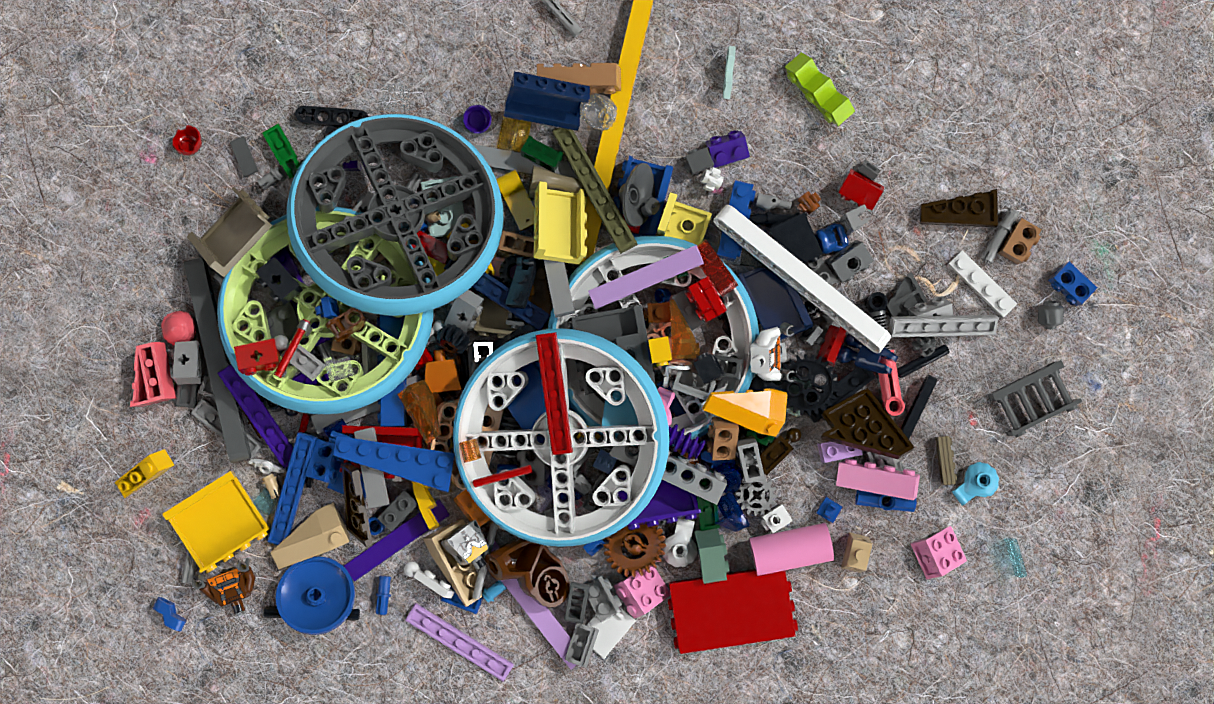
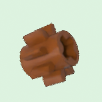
[797,191,821,215]

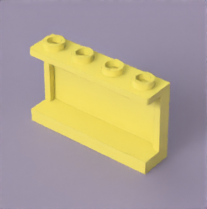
[534,181,587,264]

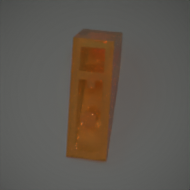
[670,300,700,360]
[398,380,441,444]

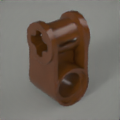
[325,308,366,343]

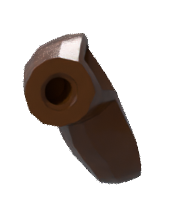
[484,538,570,608]

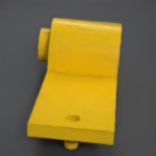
[496,169,535,231]

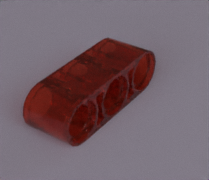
[697,239,739,297]

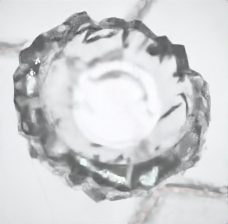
[580,93,617,131]

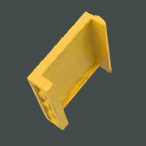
[162,471,270,573]

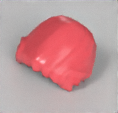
[161,311,197,345]

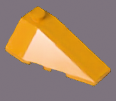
[702,388,787,437]

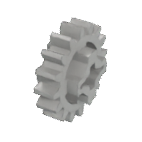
[735,476,778,516]

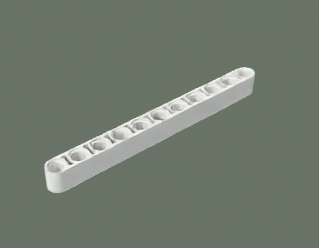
[713,205,891,353]

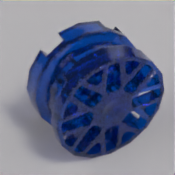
[716,462,743,493]

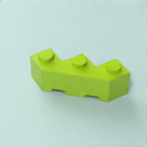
[785,52,855,126]

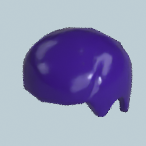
[463,105,492,134]

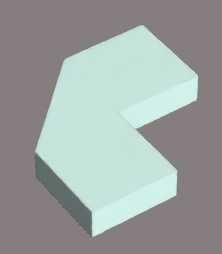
[723,46,736,99]

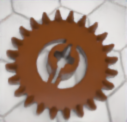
[603,524,666,577]

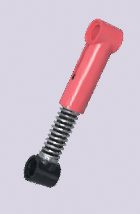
[865,292,905,416]

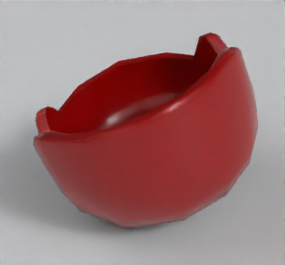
[172,125,202,156]

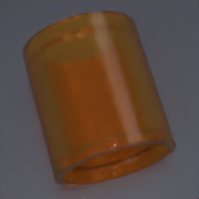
[459,438,481,463]

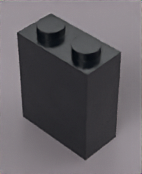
[767,210,823,263]

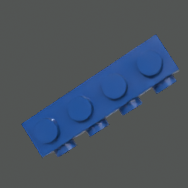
[716,180,756,262]

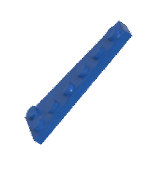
[333,436,455,493]

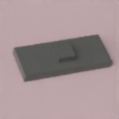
[230,136,259,177]
[672,289,705,331]

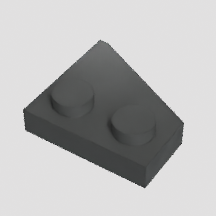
[886,272,927,317]

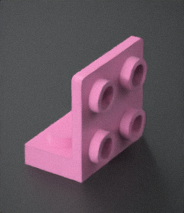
[911,526,967,579]

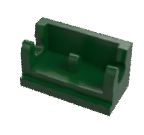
[521,135,564,173]

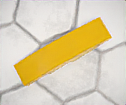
[412,482,440,530]

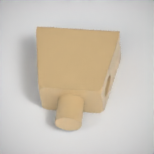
[841,532,872,573]

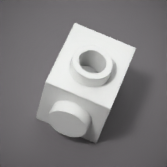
[761,504,792,533]

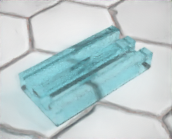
[1004,537,1027,578]

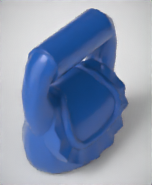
[815,224,849,254]

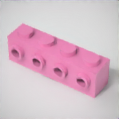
[836,458,920,500]

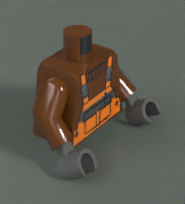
[192,558,256,614]

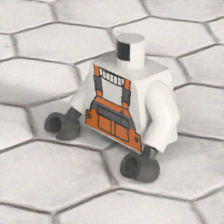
[750,322,795,382]

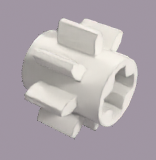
[700,167,724,192]

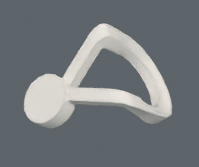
[663,360,692,388]

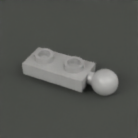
[274,335,326,381]

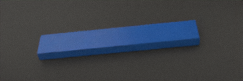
[267,432,318,545]

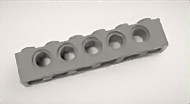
[609,431,727,505]

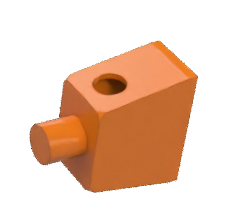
[424,349,462,394]

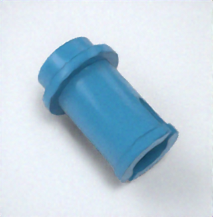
[482,580,507,603]

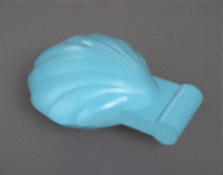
[952,462,999,506]

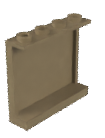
[187,187,273,277]

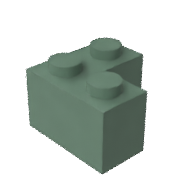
[695,528,729,583]

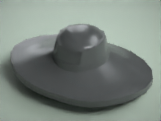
[619,163,655,227]

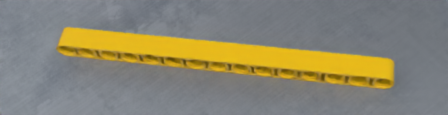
[576,0,654,265]

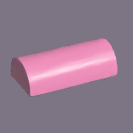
[749,523,834,576]

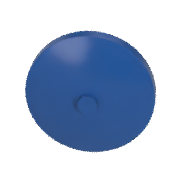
[276,556,355,635]

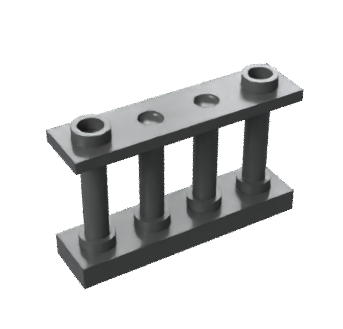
[987,360,1082,438]

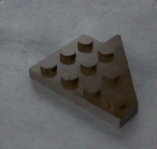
[820,387,915,459]

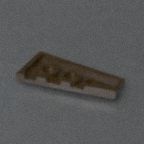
[920,189,998,227]
[342,461,373,547]

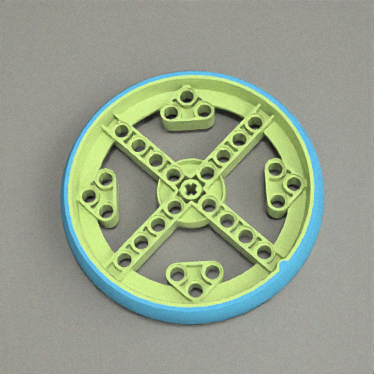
[217,207,434,414]

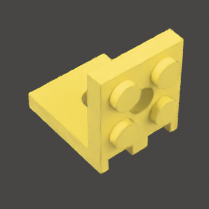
[656,192,712,247]

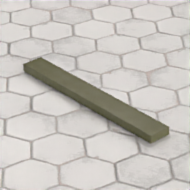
[552,127,638,254]

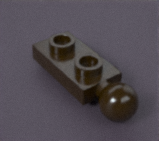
[760,427,801,476]

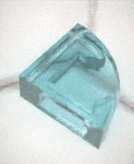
[253,488,274,515]

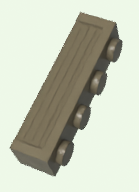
[935,436,957,485]

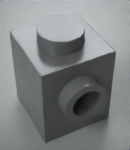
[683,147,714,177]

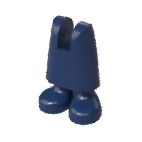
[837,333,898,374]

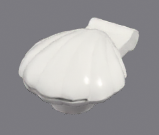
[662,518,698,567]

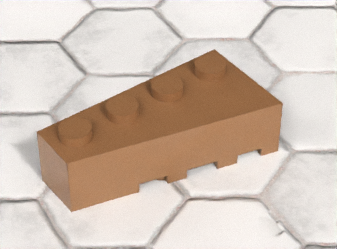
[537,63,621,96]

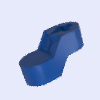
[152,597,187,632]

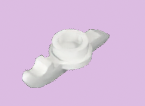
[248,459,287,474]

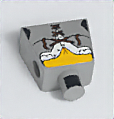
[441,520,488,570]

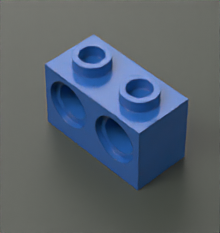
[1048,261,1098,306]
[305,439,343,485]

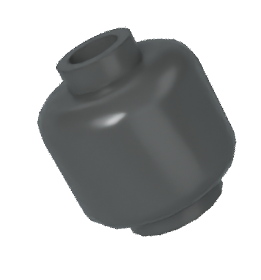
[1038,301,1064,330]

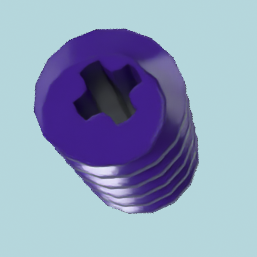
[669,424,705,460]

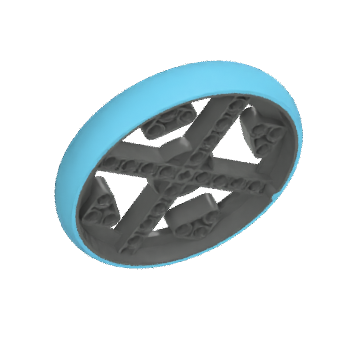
[287,114,503,316]

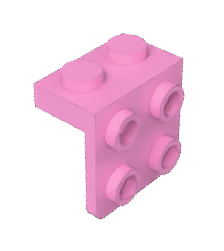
[613,567,670,619]

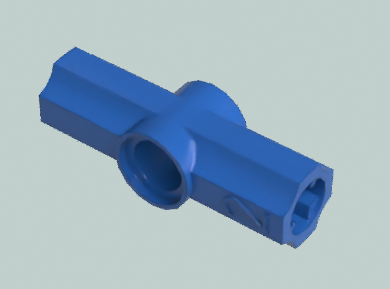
[855,490,917,512]

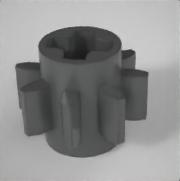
[912,336,937,357]

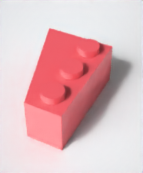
[130,342,176,407]

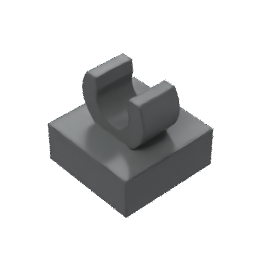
[858,160,881,181]
[799,324,825,346]

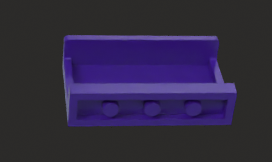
[618,470,701,530]

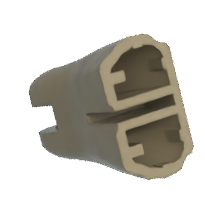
[528,165,583,198]

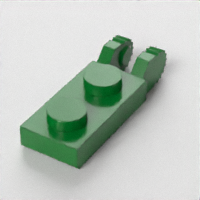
[262,123,301,178]

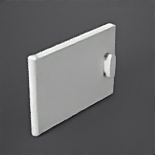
[587,607,636,659]

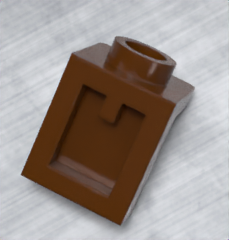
[643,302,671,324]

